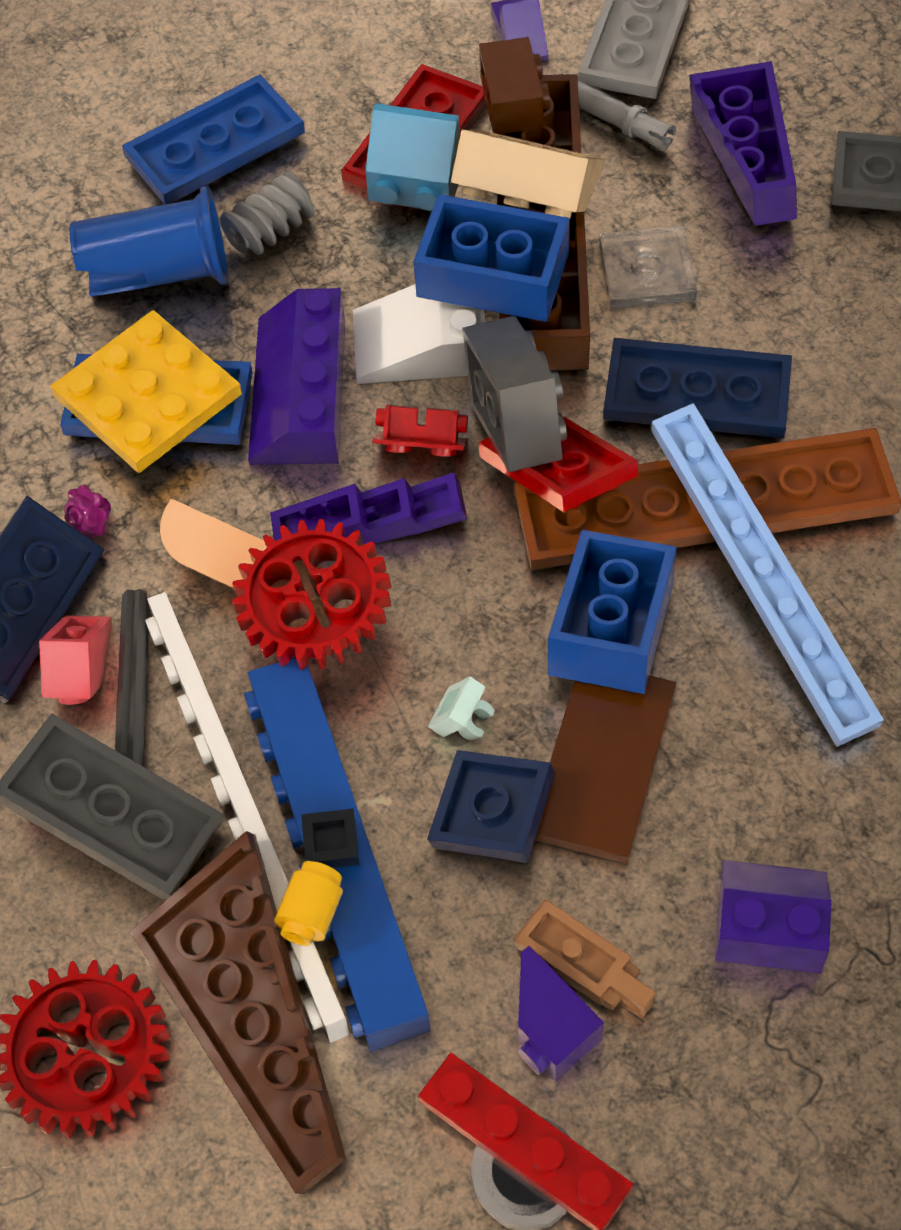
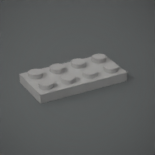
[578,0,690,99]

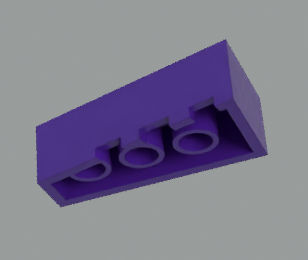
[689,61,797,226]

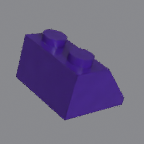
[714,860,832,974]

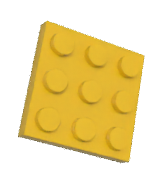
[50,310,242,474]

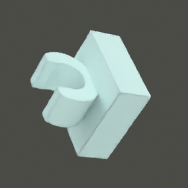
[428,676,495,741]

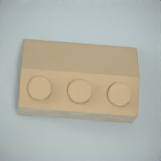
[451,129,605,219]

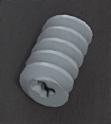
[220,170,315,255]

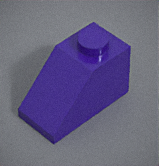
[518,946,604,1082]

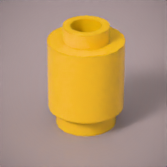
[274,861,343,946]

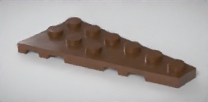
[129,831,346,1194]

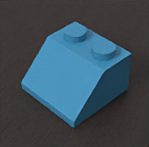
[365,103,460,211]

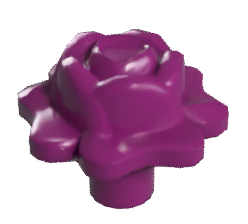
[64,484,111,540]

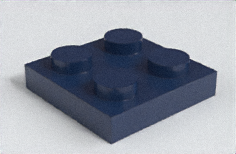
[427,750,555,863]

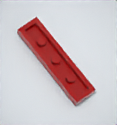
[418,1052,634,1230]

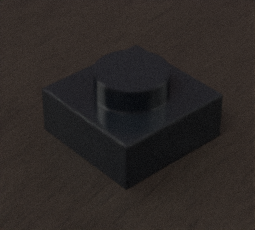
[301,808,360,868]

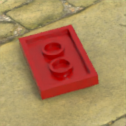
[478,416,638,512]

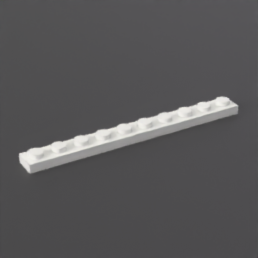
[145,592,350,1043]

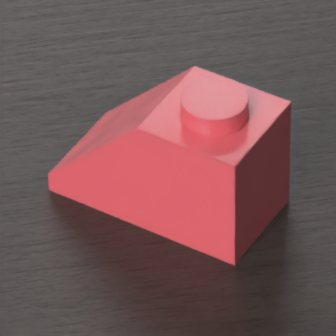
[39,615,112,705]

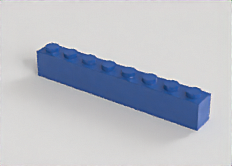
[243,657,431,1052]

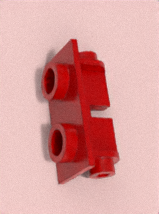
[372,404,468,456]

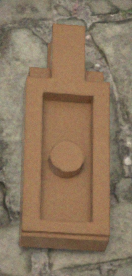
[514,899,656,1019]

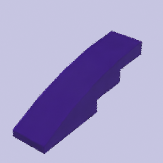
[270,472,467,545]

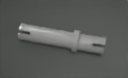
[578,80,676,151]

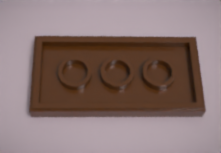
[535,675,676,865]

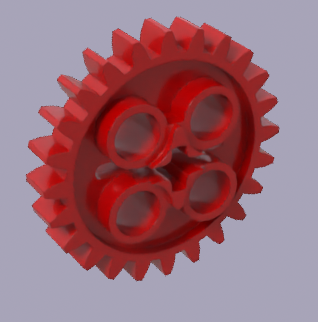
[232,519,392,670]
[0,960,171,1139]

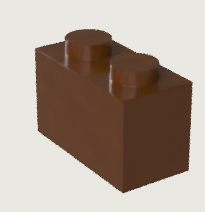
[479,37,550,134]

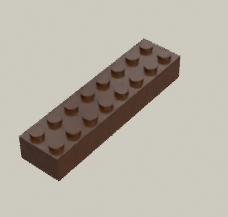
[497,74,590,370]

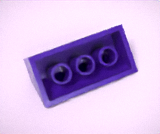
[248,288,345,465]

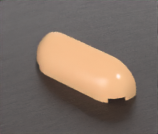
[160,499,324,602]

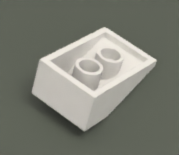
[353,284,485,384]

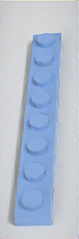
[651,403,884,747]

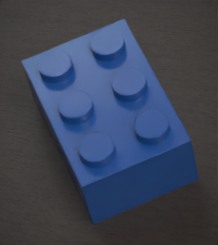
[413,194,569,322]
[548,530,677,694]

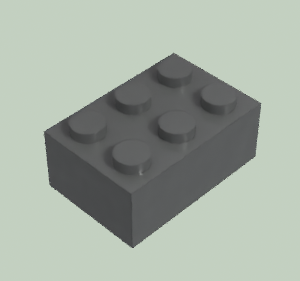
[462,316,567,473]

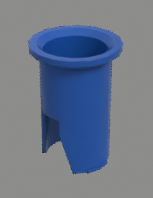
[69,186,228,297]

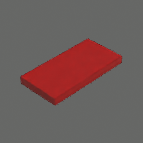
[341,64,487,208]

